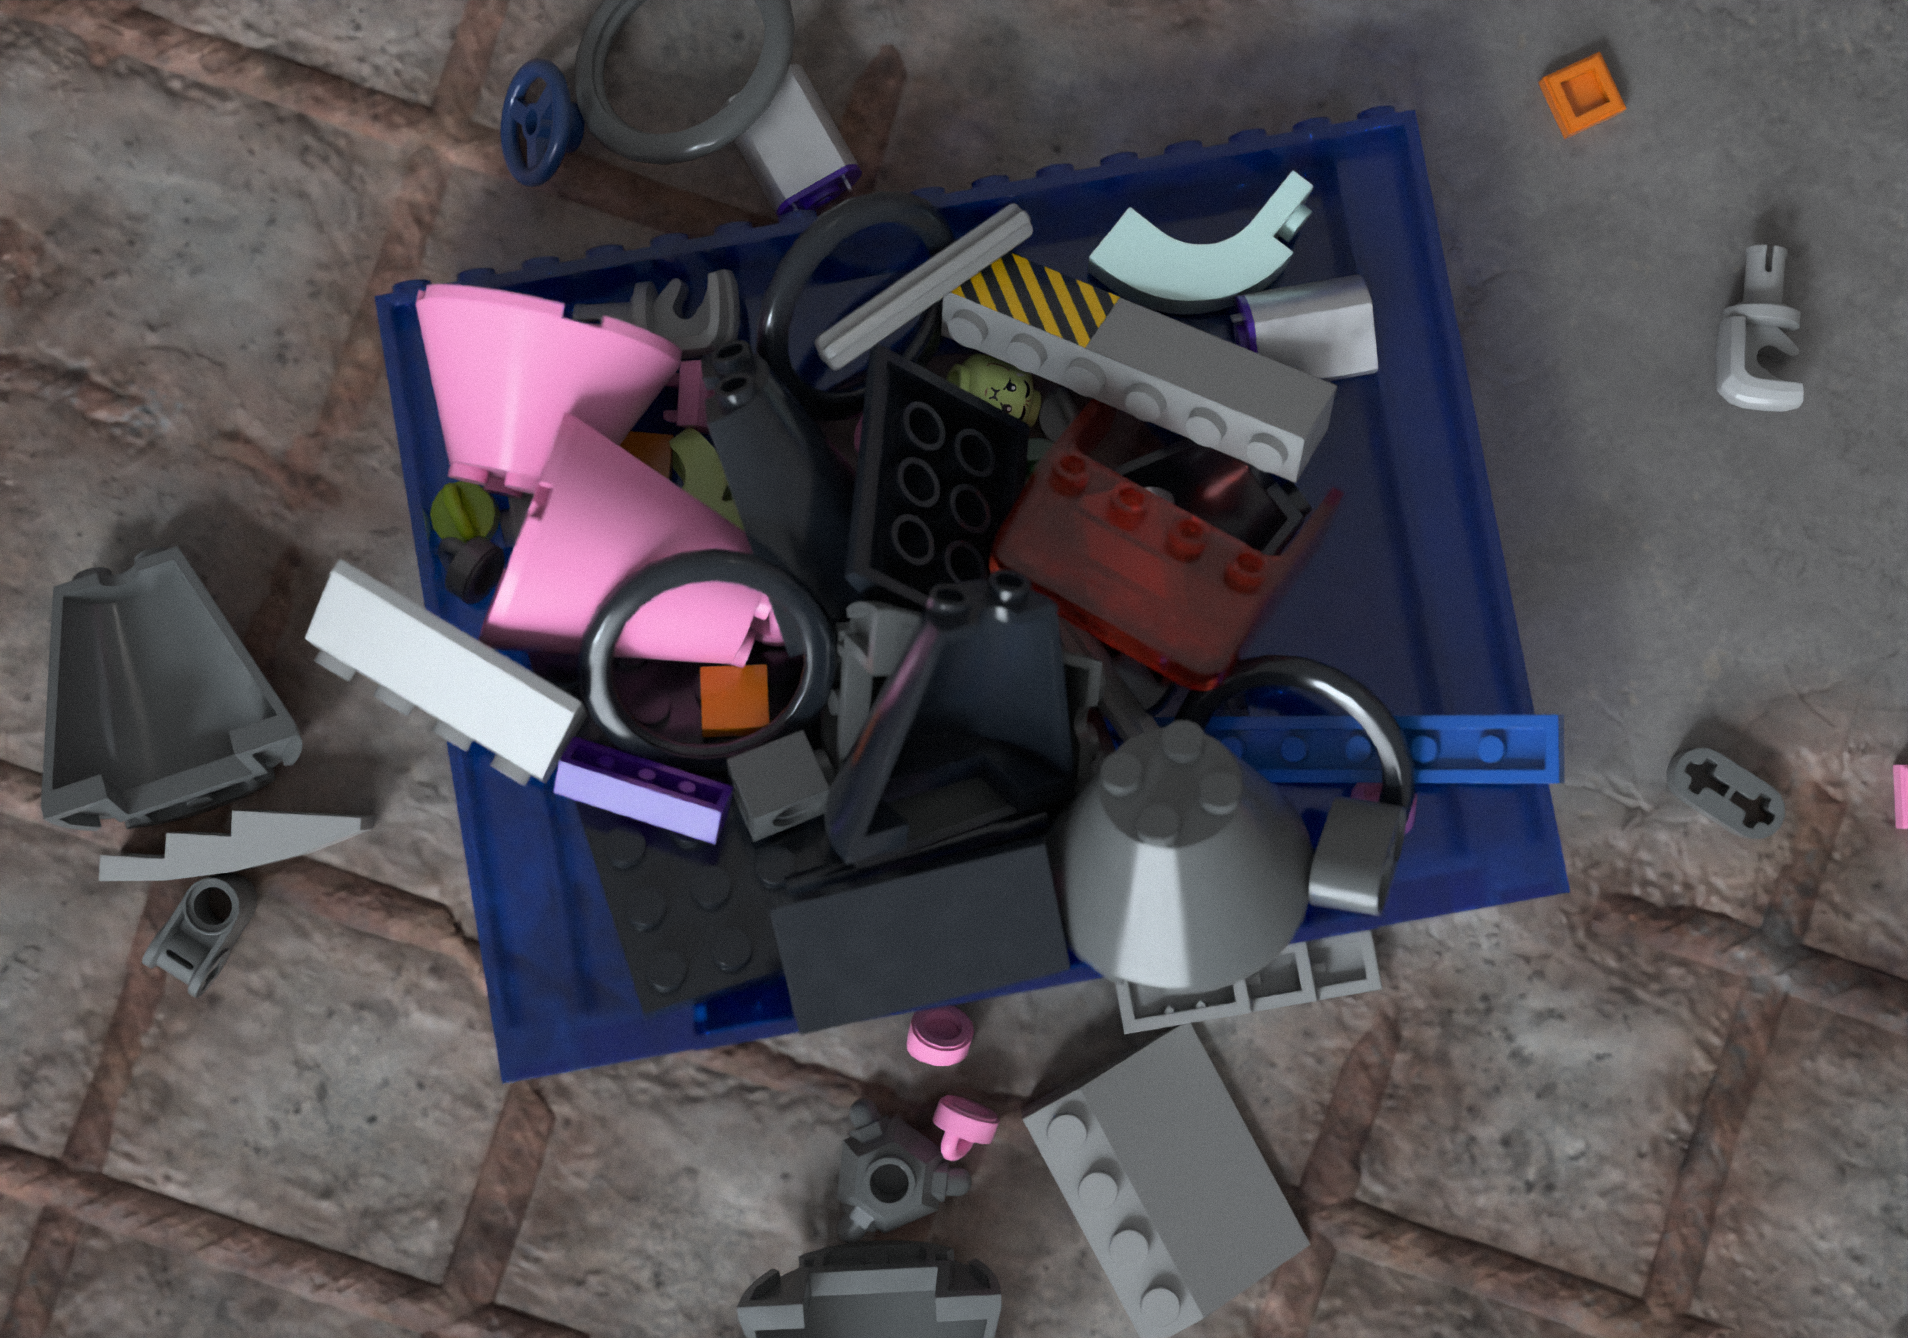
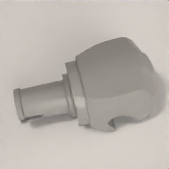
[1714,245,1804,412]
[573,269,740,360]

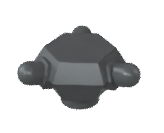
[837,1098,972,1243]

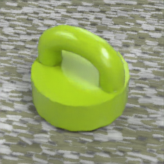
[430,481,500,543]

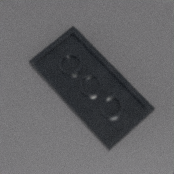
[768,835,1071,1035]

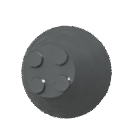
[1045,721,1314,995]

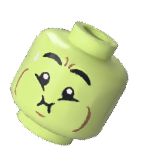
[946,353,1041,428]

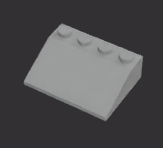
[1021,1023,1310,1338]

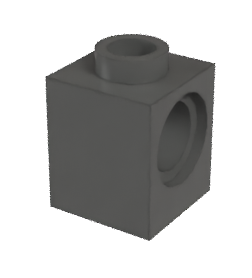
[727,730,835,841]

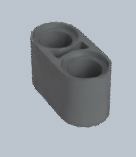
[1309,796,1406,917]

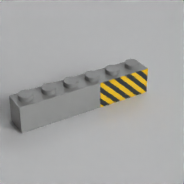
[941,252,1337,483]

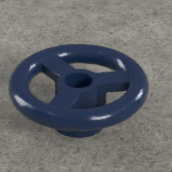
[500,58,585,187]

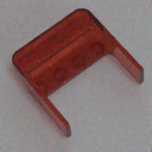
[988,398,1344,691]

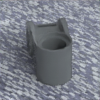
[142,872,257,998]

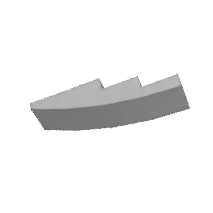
[99,809,374,881]
[1115,926,1383,1034]

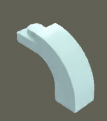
[1087,170,1313,314]

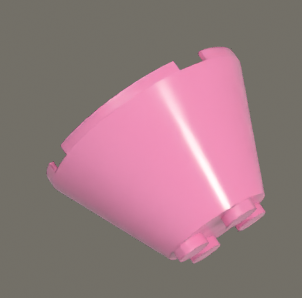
[416,284,682,499]

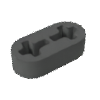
[1667,748,1785,839]

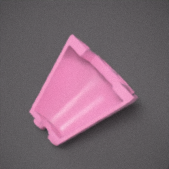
[478,413,771,668]

